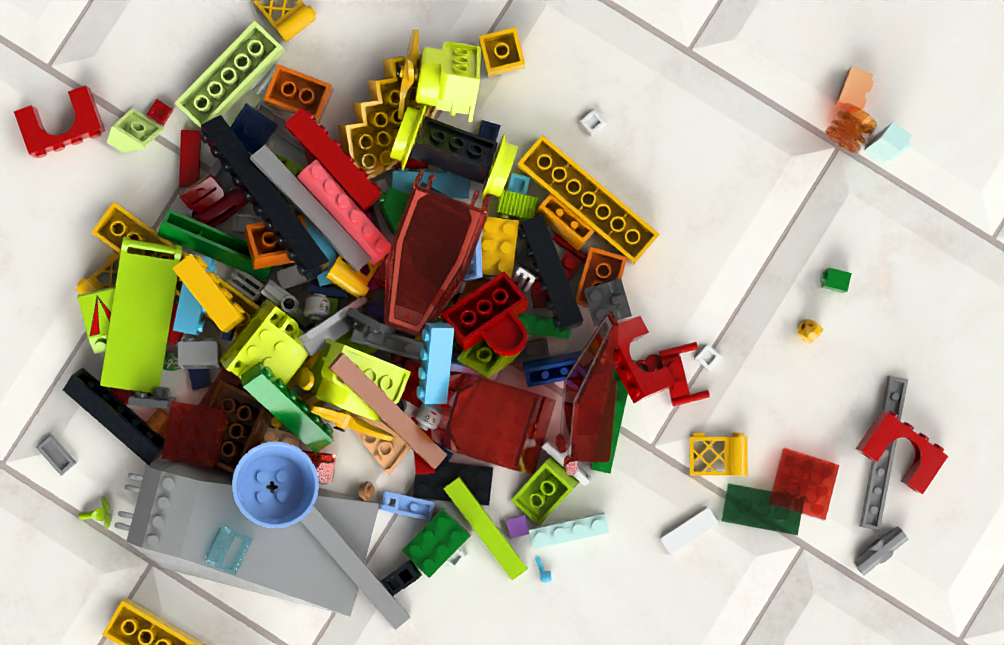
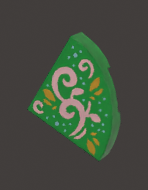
[163,352,182,371]

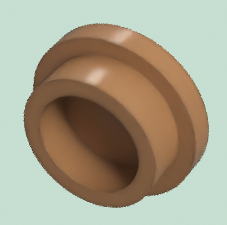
[359,481,375,501]

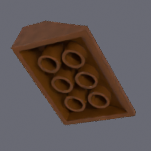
[189,380,273,473]

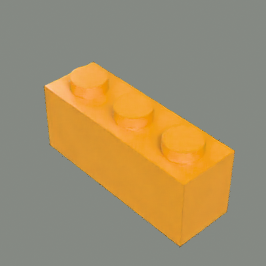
[535,194,595,251]

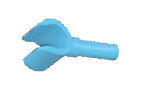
[535,556,552,583]

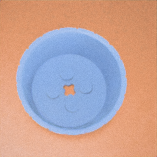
[232,442,319,528]

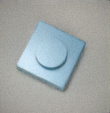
[507,173,530,195]

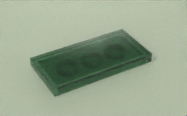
[721,483,804,535]

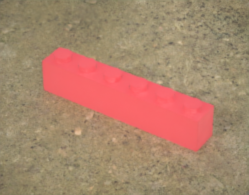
[297,159,394,266]

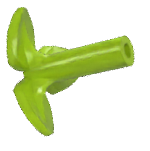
[79,496,112,529]

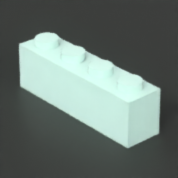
[864,122,912,163]
[529,512,609,549]

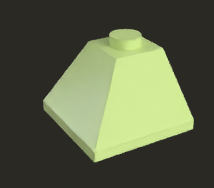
[107,108,164,152]

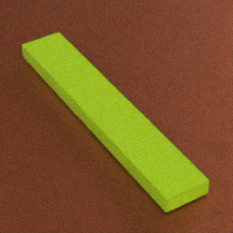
[443,476,528,580]

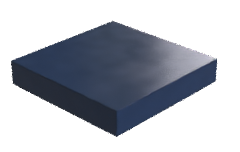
[230,103,278,154]

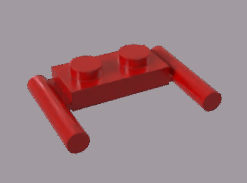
[525,234,587,294]
[659,342,710,407]

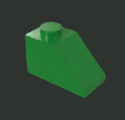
[379,187,411,235]

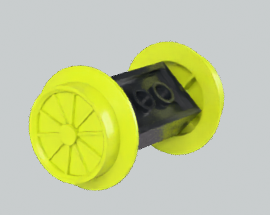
[390,105,518,199]

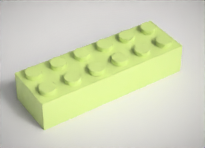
[175,21,285,128]

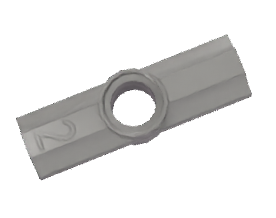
[260,279,311,327]
[852,526,909,576]

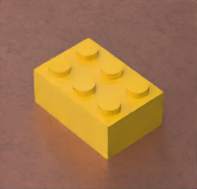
[480,216,519,280]

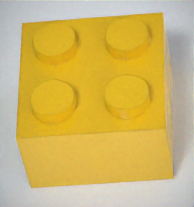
[478,27,525,78]

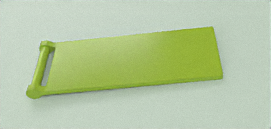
[100,236,182,393]

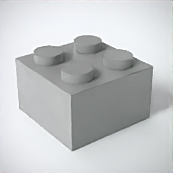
[178,338,222,370]

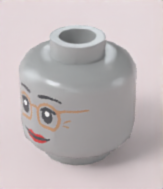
[304,293,330,324]
[415,403,444,431]

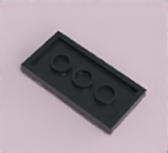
[413,461,494,506]

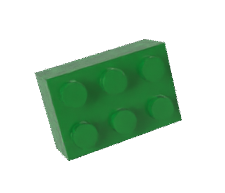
[402,509,472,578]

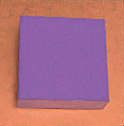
[506,515,529,539]

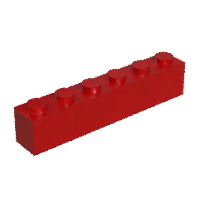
[285,108,381,213]

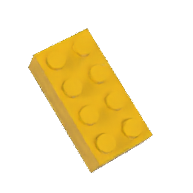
[172,254,246,333]

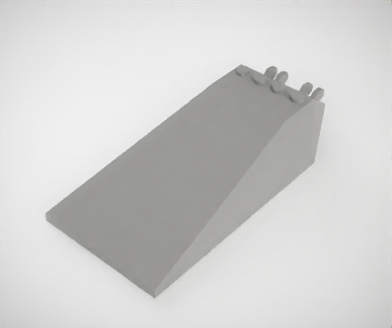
[114,456,380,616]

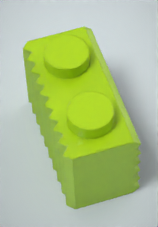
[496,190,539,223]

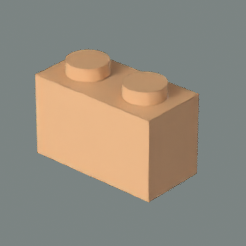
[835,66,874,113]

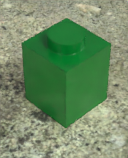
[820,268,852,293]

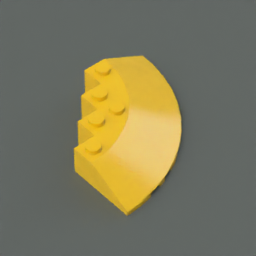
[338,54,437,179]

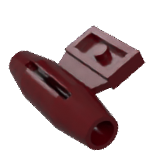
[179,173,249,228]

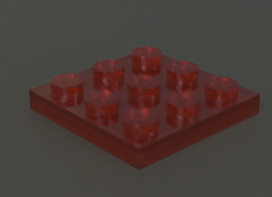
[161,401,227,468]
[768,448,839,521]

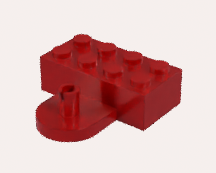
[441,271,528,356]

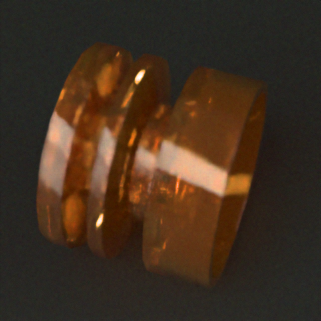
[825,103,878,153]

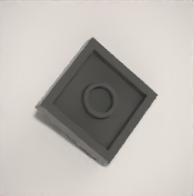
[584,279,632,327]
[346,308,397,335]
[128,387,176,409]

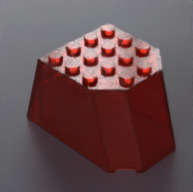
[433,374,556,474]

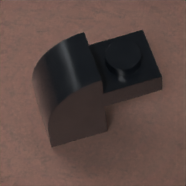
[381,560,422,596]

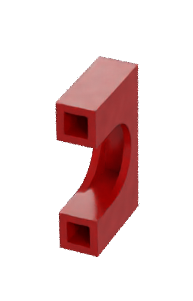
[14,85,105,158]
[598,316,676,404]
[856,411,948,494]

